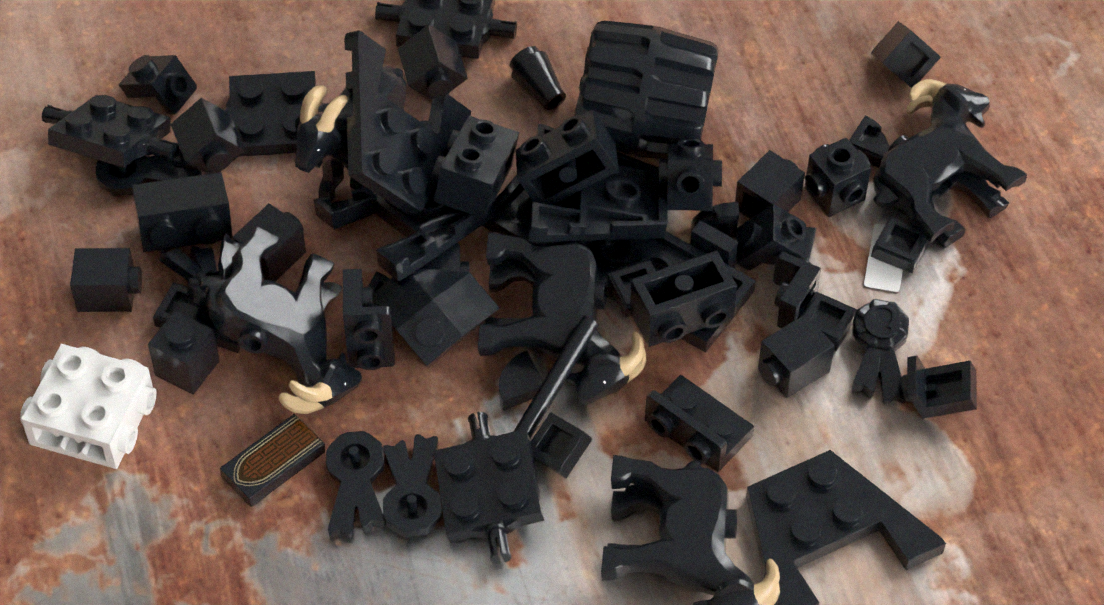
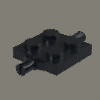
[375,0,517,59]
[225,71,329,157]
[41,95,179,168]
[434,412,545,564]

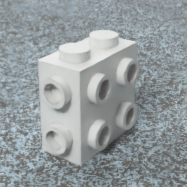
[20,344,157,469]

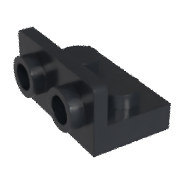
[343,269,395,370]
[645,374,754,472]

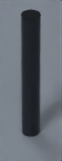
[513,315,599,439]

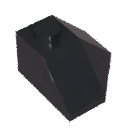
[373,268,500,367]

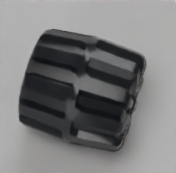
[574,20,719,159]

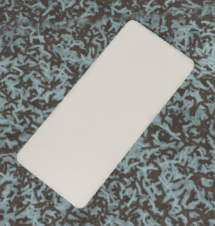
[864,224,903,292]

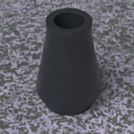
[509,46,566,110]

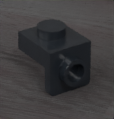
[119,55,197,114]
[736,204,807,271]
[901,355,977,419]

